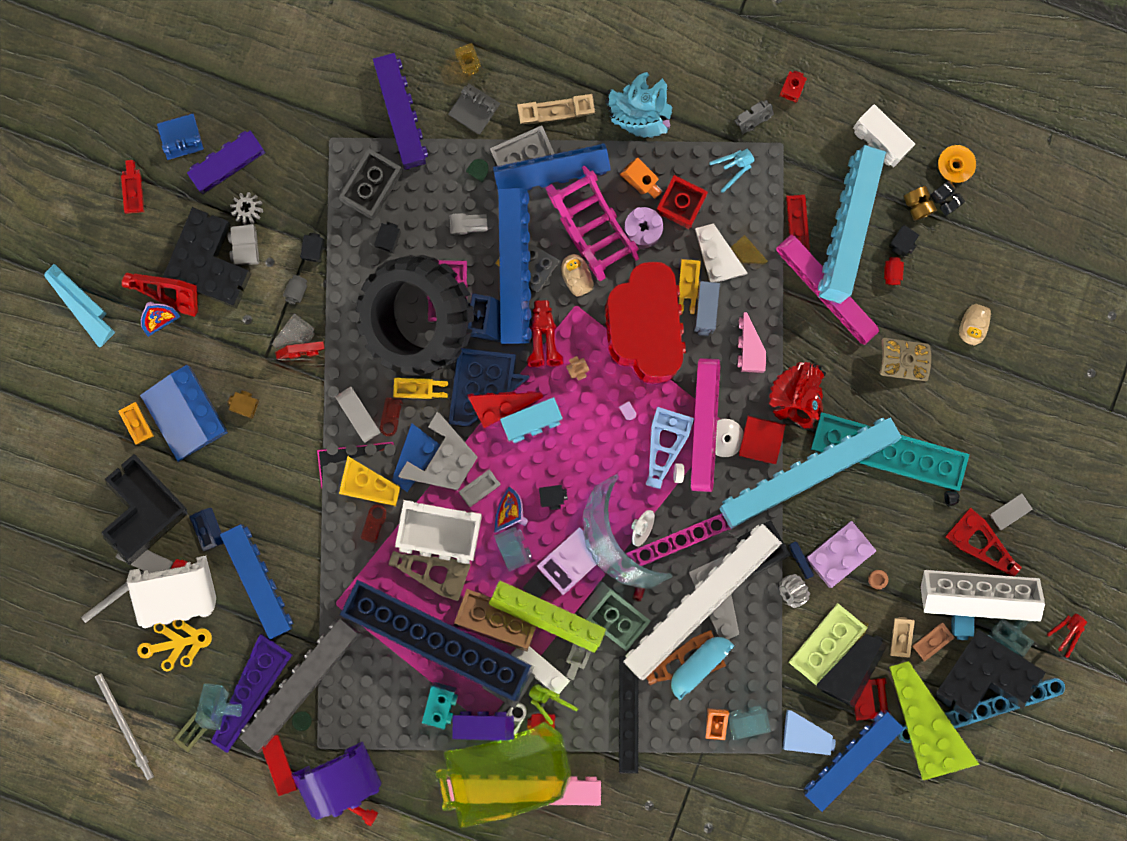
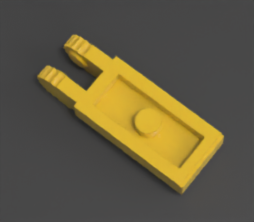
[678,259,701,314]
[393,378,448,399]

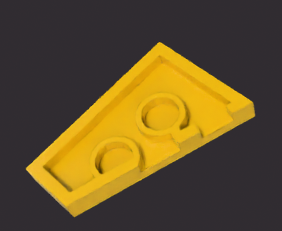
[339,456,400,506]

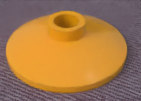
[938,145,976,183]

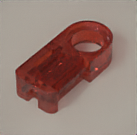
[380,397,403,437]
[361,504,387,544]

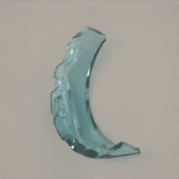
[583,474,673,588]

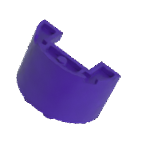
[291,742,382,820]

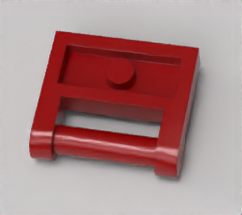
[854,678,891,720]

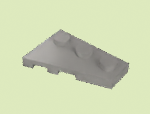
[490,125,555,166]

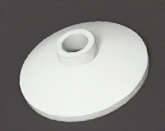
[715,419,743,457]
[632,510,655,547]

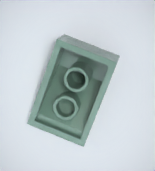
[579,582,651,651]

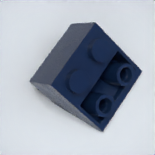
[468,294,501,342]

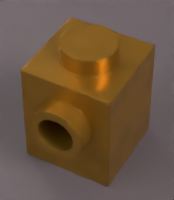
[228,390,259,419]

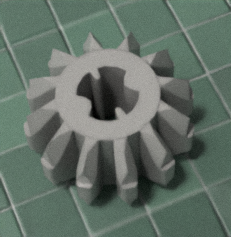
[230,192,263,225]
[778,574,810,608]

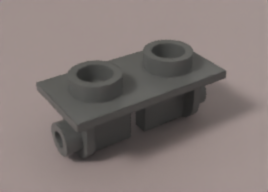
[734,100,774,135]

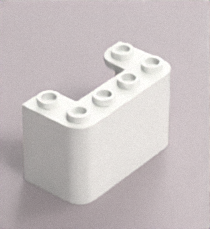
[395,500,482,564]
[127,556,216,628]

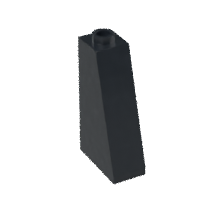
[816,634,886,708]

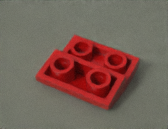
[739,416,785,464]

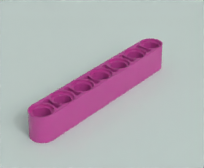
[776,235,879,345]
[691,358,720,492]
[618,514,737,572]

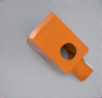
[619,158,663,199]

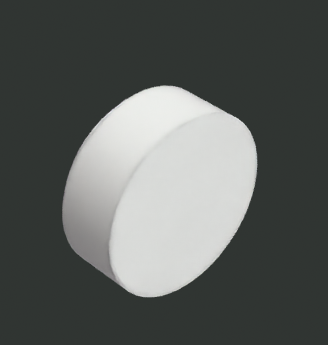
[673,463,684,483]

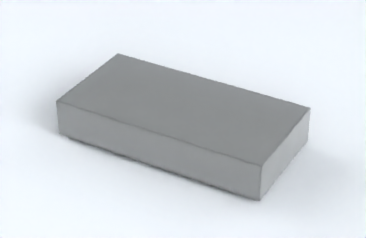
[459,469,501,507]
[989,493,1033,531]

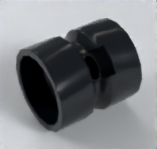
[930,180,966,216]

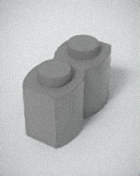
[228,224,259,266]

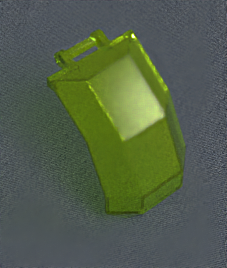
[435,722,571,828]

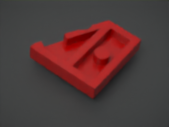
[275,341,325,360]

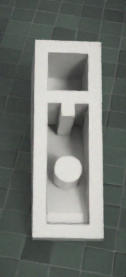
[511,646,570,694]

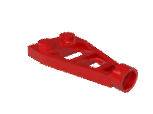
[122,272,198,317]
[945,508,1022,577]

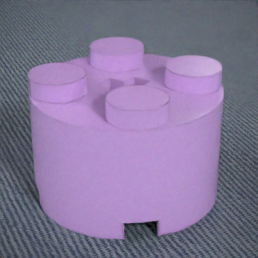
[624,207,663,249]

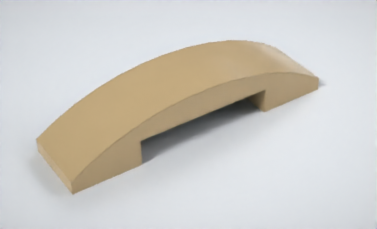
[517,94,595,124]

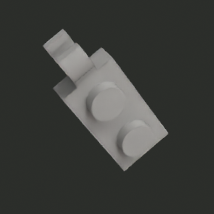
[565,643,591,680]

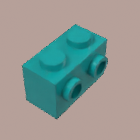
[422,682,458,729]

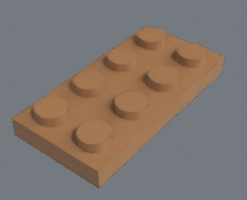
[454,589,536,652]

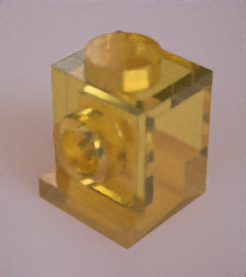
[455,43,481,75]

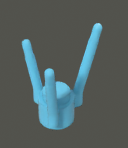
[709,149,754,193]

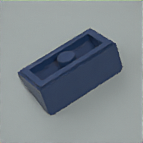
[189,508,224,552]

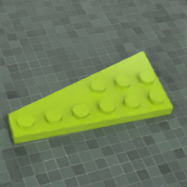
[889,661,979,780]

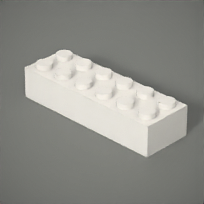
[921,570,1045,621]

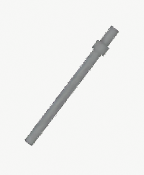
[95,673,154,780]

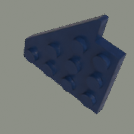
[449,348,530,427]

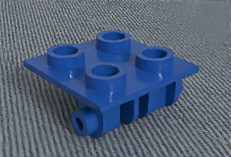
[157,114,204,160]

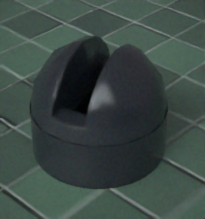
[944,490,960,506]

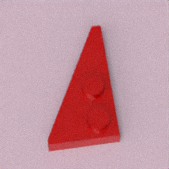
[467,391,544,428]

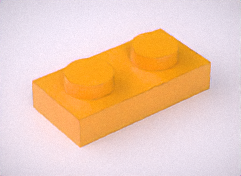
[118,402,154,445]

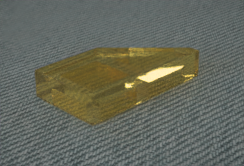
[730,235,768,264]

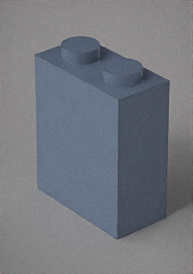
[694,281,720,336]

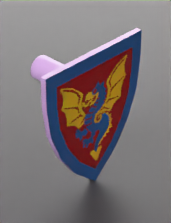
[141,302,181,337]
[494,487,528,533]

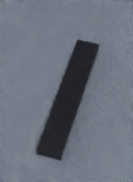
[619,656,639,774]

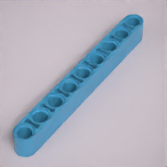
[898,678,1065,743]

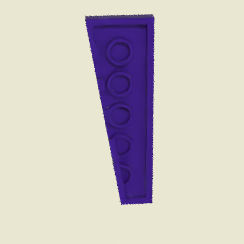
[211,634,293,753]

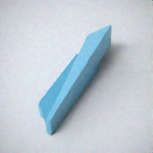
[44,264,115,347]

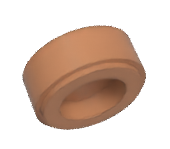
[868,570,888,589]

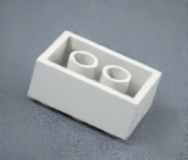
[853,104,915,167]

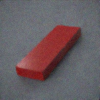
[786,194,810,252]
[262,734,298,796]

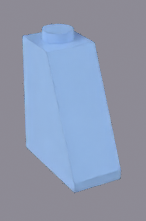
[782,710,835,755]

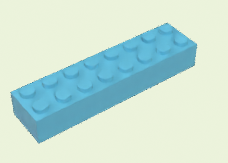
[818,145,886,304]

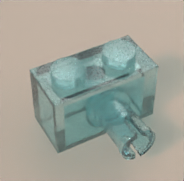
[494,527,533,572]
[988,618,1034,657]
[195,683,242,730]

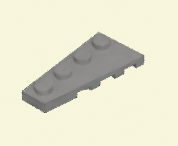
[688,556,739,640]

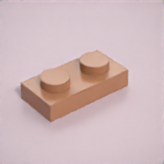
[912,622,955,662]

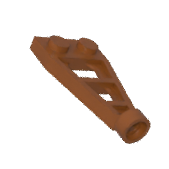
[646,630,726,685]

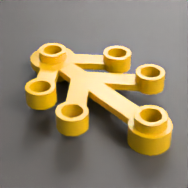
[137,619,212,671]

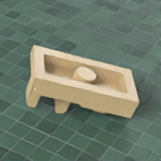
[890,617,915,658]

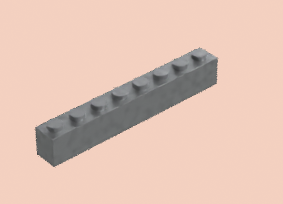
[240,619,361,753]

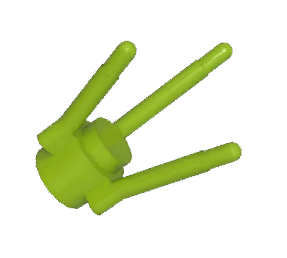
[529,684,578,725]

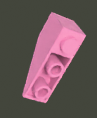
[737,312,766,373]

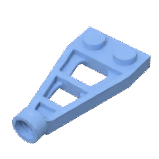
[646,407,694,489]

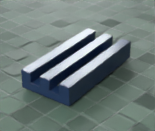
[788,541,814,579]

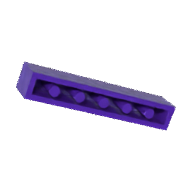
[373,53,428,170]

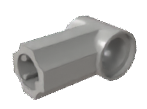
[449,213,487,235]

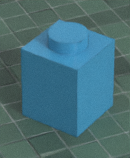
[951,615,974,640]

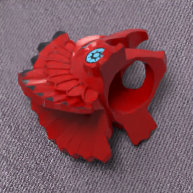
[769,362,826,428]

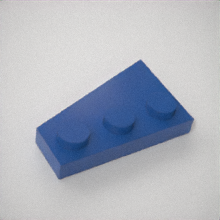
[392,423,441,492]

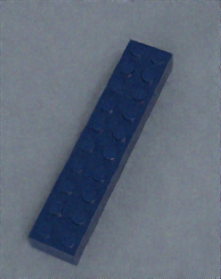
[340,580,534,702]

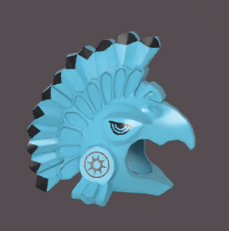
[605,72,672,138]

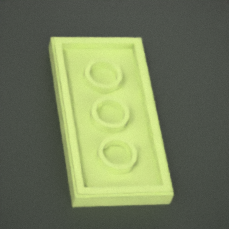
[789,603,868,685]

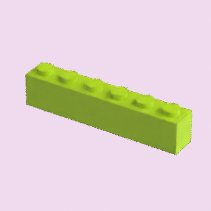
[488,580,606,653]

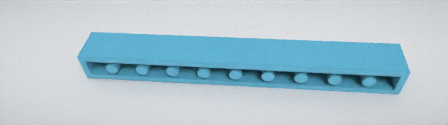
[720,417,902,529]

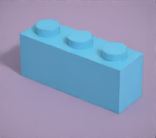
[500,397,563,443]

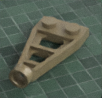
[388,551,471,601]

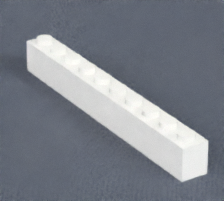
[624,524,782,680]

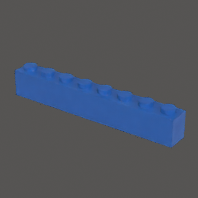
[498,188,532,344]

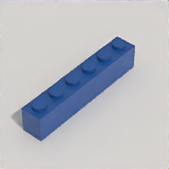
[493,143,611,191]
[220,524,294,639]
[804,710,904,812]

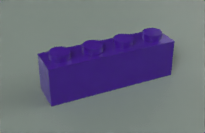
[187,130,265,195]

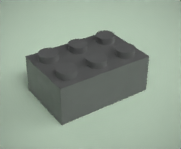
[339,148,403,220]

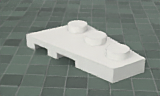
[695,223,747,283]

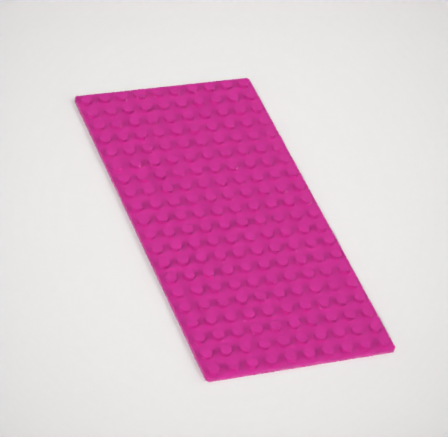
[336,306,720,715]

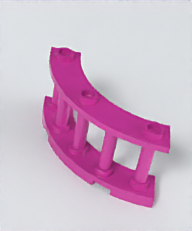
[545,166,639,282]

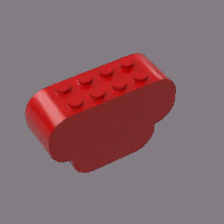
[605,262,686,383]

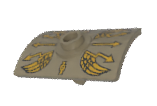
[879,338,931,381]

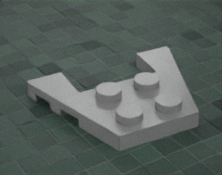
[398,412,477,491]

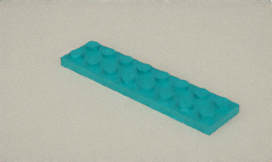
[811,412,970,491]

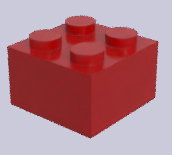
[656,175,708,230]

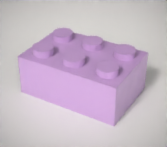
[805,521,876,588]

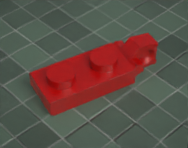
[121,160,145,214]

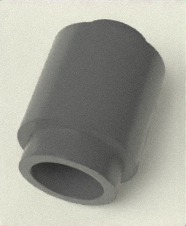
[283,275,307,305]

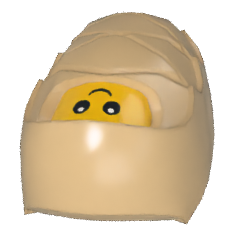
[561,254,594,296]
[959,304,991,345]

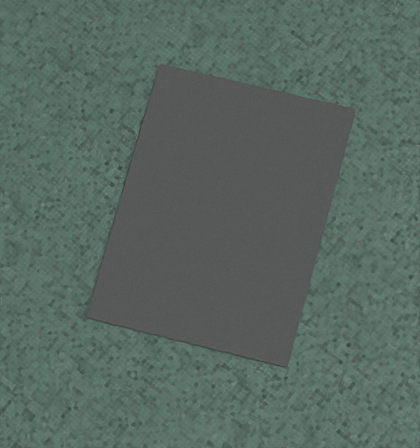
[317,138,784,754]

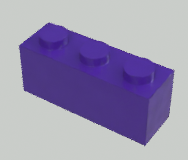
[453,711,514,740]

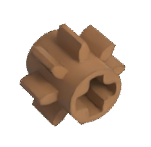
[566,356,589,381]

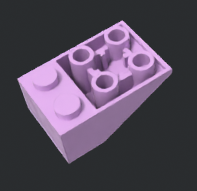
[537,527,606,595]

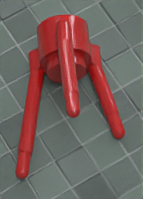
[1047,613,1087,658]

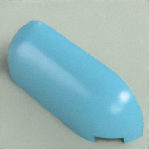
[671,637,735,700]

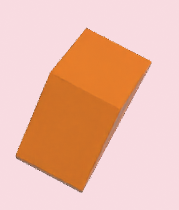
[706,708,729,740]

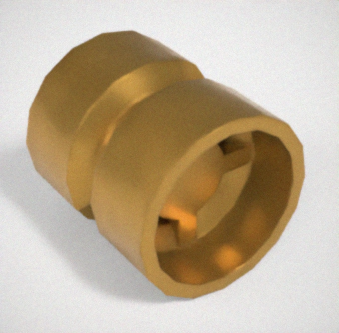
[903,186,937,221]

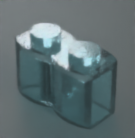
[728,705,771,740]

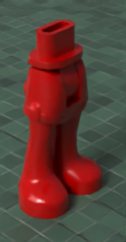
[527,300,564,367]

